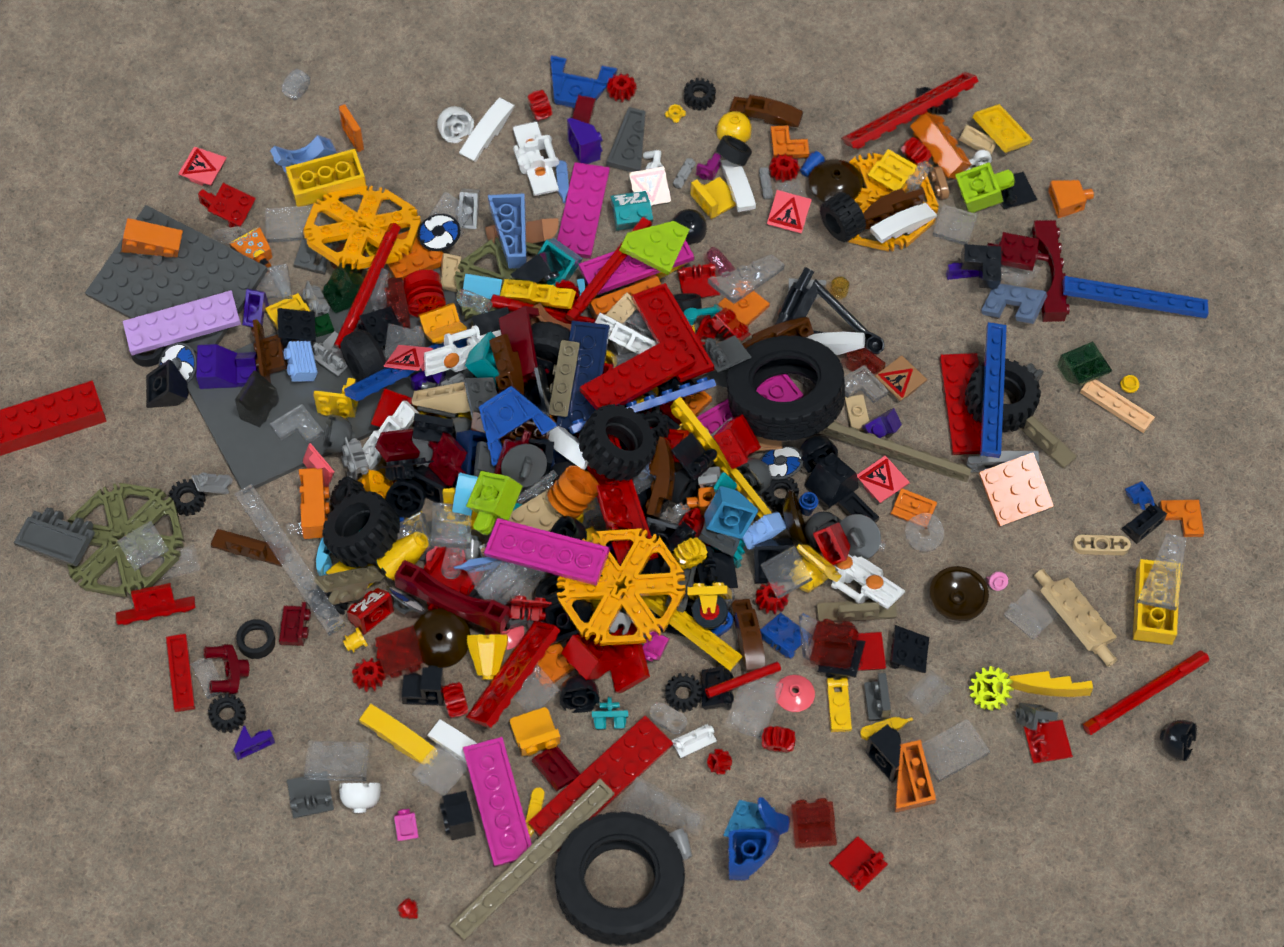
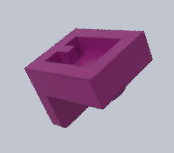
[696,153,721,181]

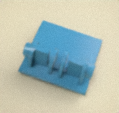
[723,800,775,837]

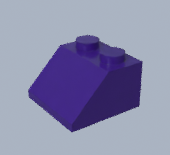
[567,118,602,164]
[196,344,238,389]

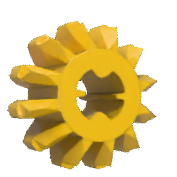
[673,537,708,569]

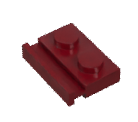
[532,746,581,792]

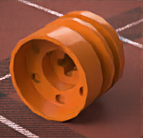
[547,466,599,518]

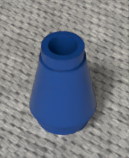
[800,151,825,177]
[799,492,818,516]

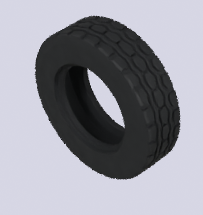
[726,335,845,441]
[555,811,685,946]

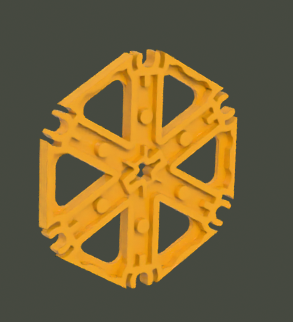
[836,153,939,252]
[303,185,421,270]
[557,529,686,646]

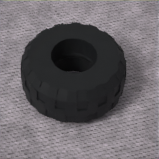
[531,321,570,364]
[340,329,387,382]

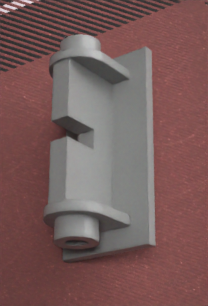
[303,281,330,317]
[192,472,233,494]

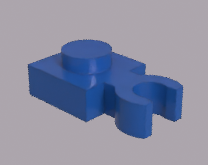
[1125,481,1155,510]

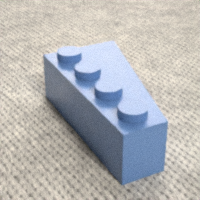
[488,194,527,269]

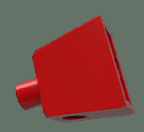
[813,522,850,565]

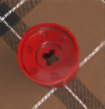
[402,269,446,317]

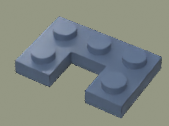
[981,284,1047,324]

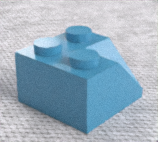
[704,486,758,539]

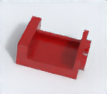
[713,414,761,469]
[424,542,485,596]

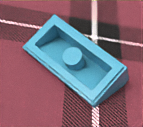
[462,274,502,299]

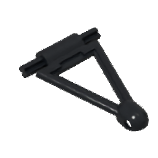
[775,267,885,354]

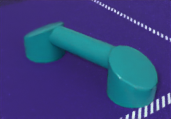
[683,304,723,326]

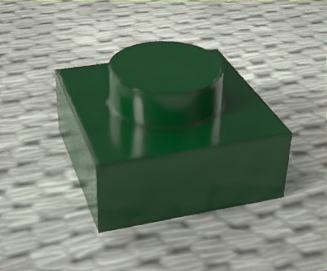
[315,314,334,337]

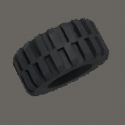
[964,358,1041,433]
[578,404,657,481]
[323,491,400,568]

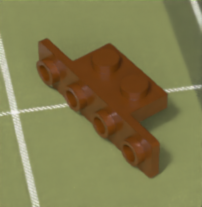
[251,319,287,390]
[211,529,290,567]

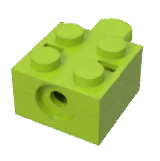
[955,162,1015,214]
[466,471,523,535]

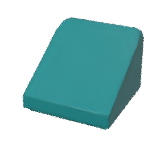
[713,472,737,494]

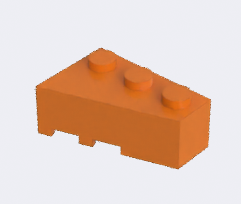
[121,218,183,258]
[299,468,330,539]
[895,740,936,813]

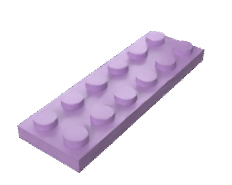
[123,290,241,355]

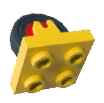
[687,582,732,629]

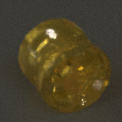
[830,277,849,299]

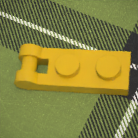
[827,677,852,732]

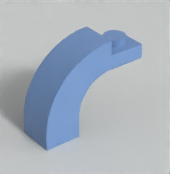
[270,135,337,172]

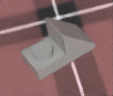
[698,467,721,488]

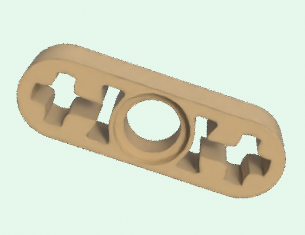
[1073,535,1131,555]

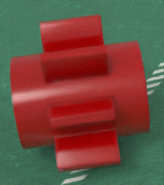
[707,749,732,775]

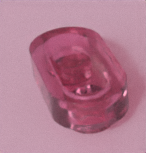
[706,247,736,277]

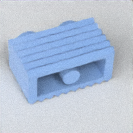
[283,341,318,382]
[742,512,787,550]

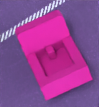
[643,631,670,662]

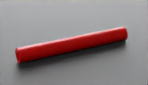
[705,661,781,698]

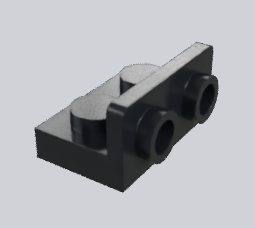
[413,413,454,443]
[702,666,734,710]

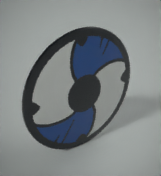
[417,214,461,251]

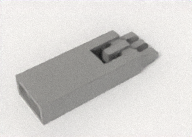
[966,451,1039,472]

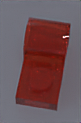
[845,347,886,374]

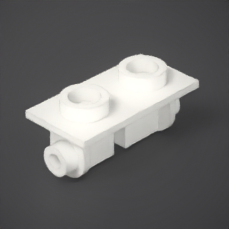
[672,724,717,758]

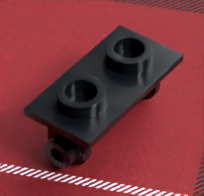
[664,521,696,557]

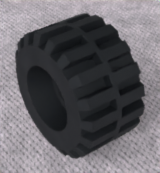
[820,192,866,243]

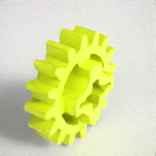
[969,666,1014,711]

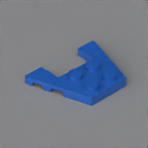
[551,56,617,108]
[479,386,558,466]

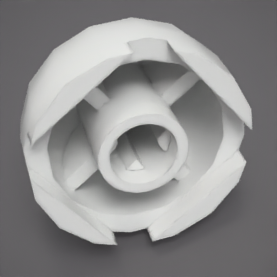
[437,106,474,143]
[339,783,381,813]

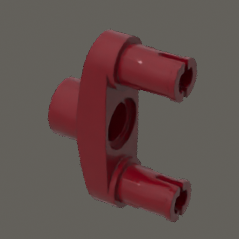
[203,644,249,694]

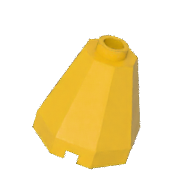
[467,634,508,680]

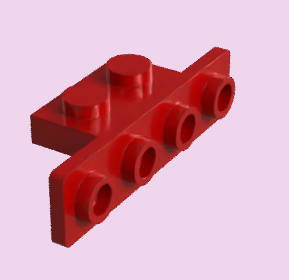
[116,583,196,625]

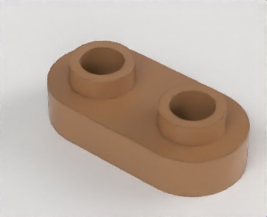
[929,166,949,200]

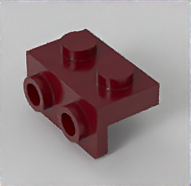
[375,429,420,462]
[279,602,311,646]

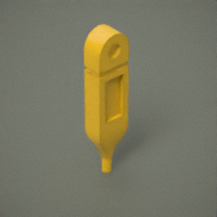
[860,717,913,740]
[526,787,545,839]

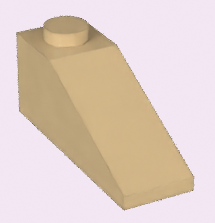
[412,382,470,414]

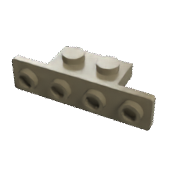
[549,340,580,417]
[1020,416,1077,468]
[314,565,384,605]
[817,600,897,623]

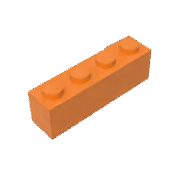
[910,112,972,179]
[590,275,661,319]

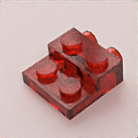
[385,277,411,329]
[810,619,859,669]
[375,625,426,679]
[791,798,837,849]

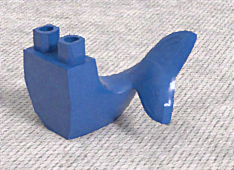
[729,797,790,881]

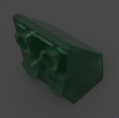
[321,263,364,313]
[1057,341,1112,386]

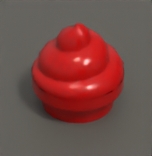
[397,897,418,919]

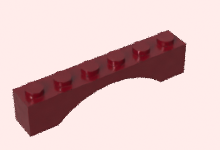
[1032,220,1070,322]
[394,560,510,635]

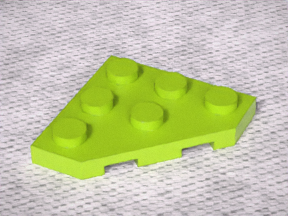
[619,221,690,275]

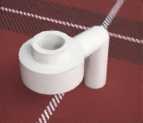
[643,150,663,170]
[967,150,992,170]

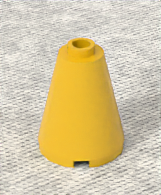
[376,532,429,581]

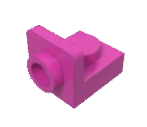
[394,808,419,841]

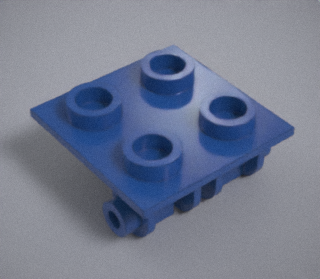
[760,613,812,659]

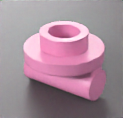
[986,571,1008,591]

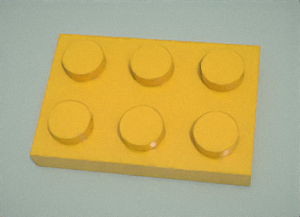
[972,104,1033,153]

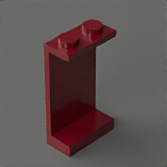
[499,306,549,385]

